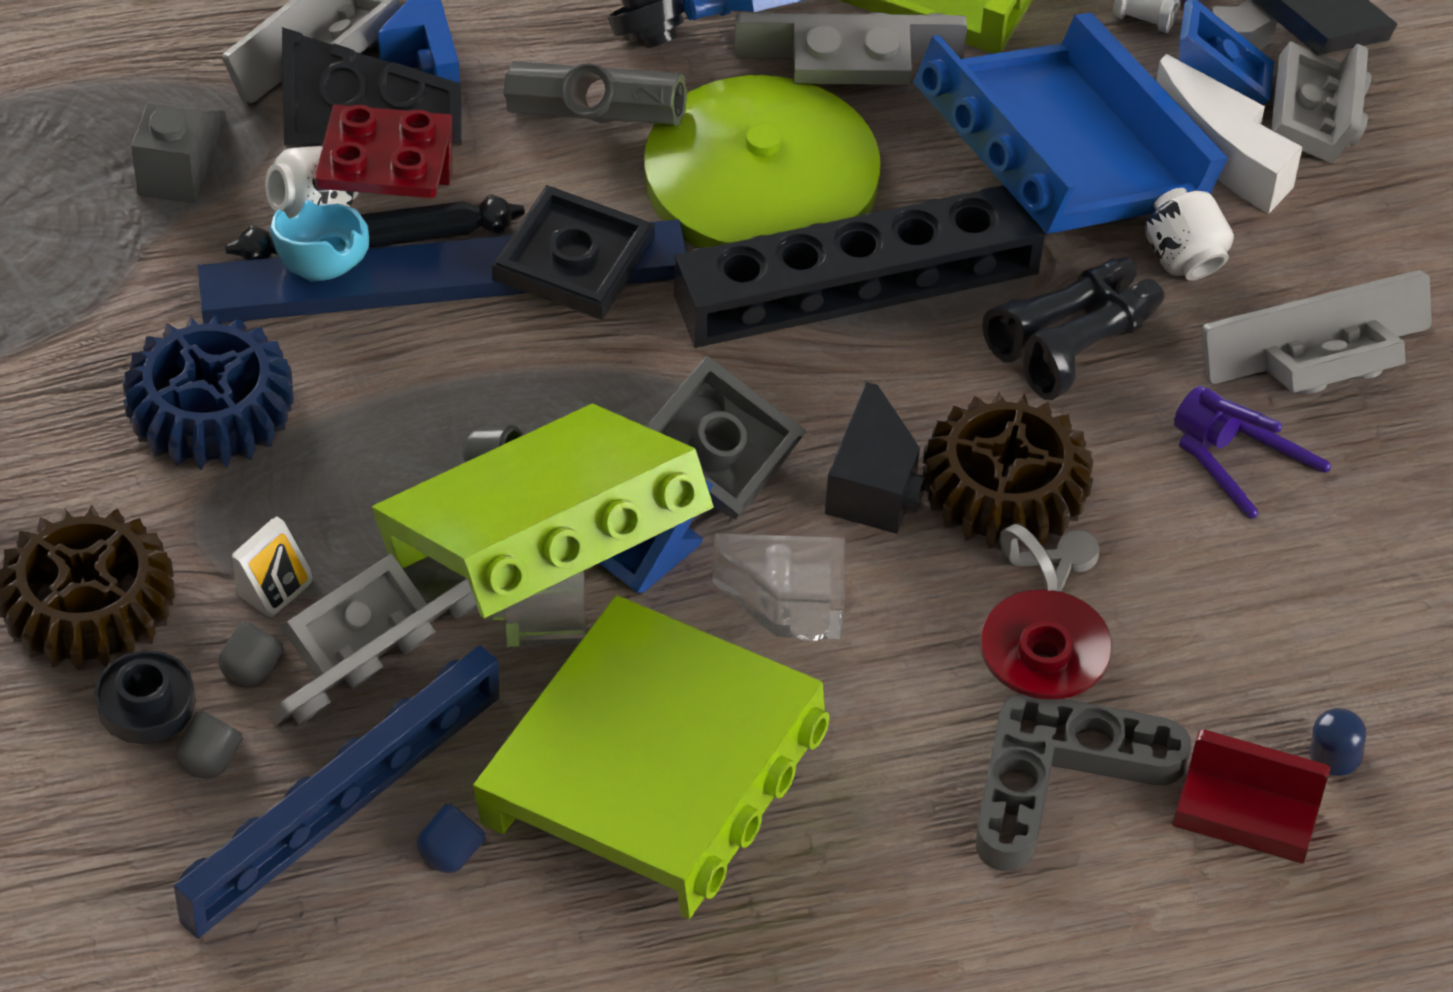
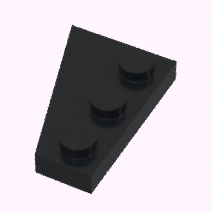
[282,27,462,148]

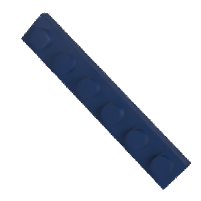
[173,645,499,939]

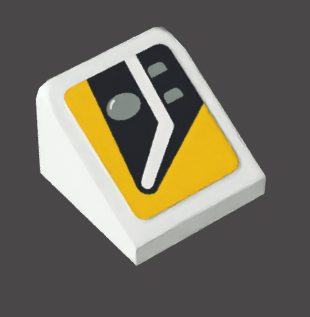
[232,516,313,617]

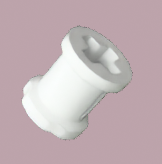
[1112,0,1181,34]

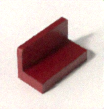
[1173,729,1330,864]

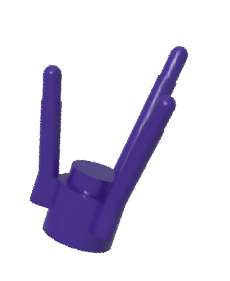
[1174,386,1331,518]

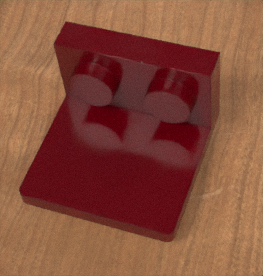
[315,105,453,198]

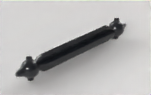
[225,195,525,260]

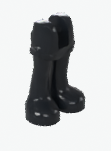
[982,257,1164,400]

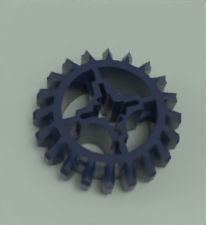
[123,314,294,470]

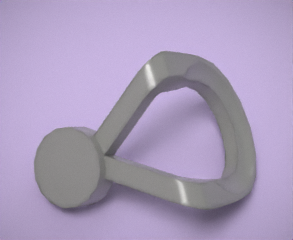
[1000,524,1099,592]

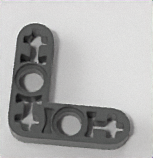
[975,694,1191,871]

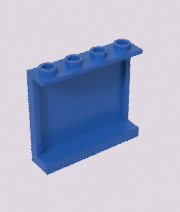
[913,12,1228,234]

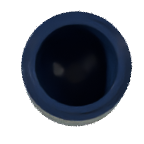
[1310,708,1366,776]
[417,803,487,873]

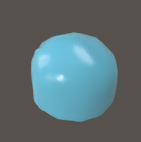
[269,200,369,282]

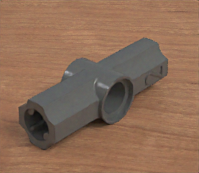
[503,61,687,126]

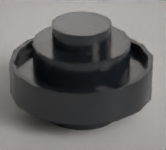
[607,0,685,48]
[94,650,196,744]

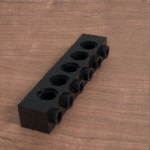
[674,186,1045,348]

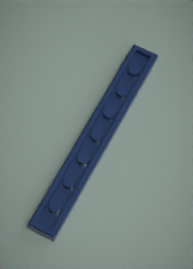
[198,219,686,324]

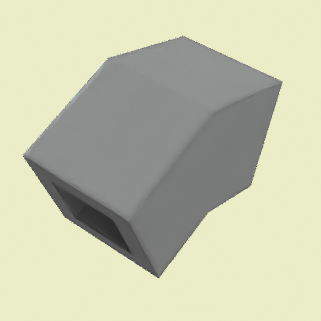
[1212,0,1277,50]

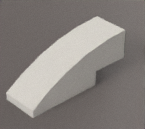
[1156,54,1302,214]

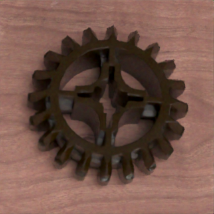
[922,392,1093,549]
[0,505,175,672]

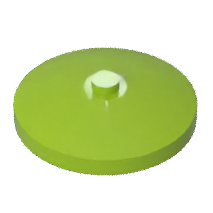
[644,75,881,248]

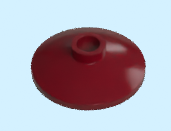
[980,589,1112,699]

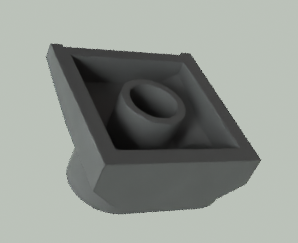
[646,355,806,520]

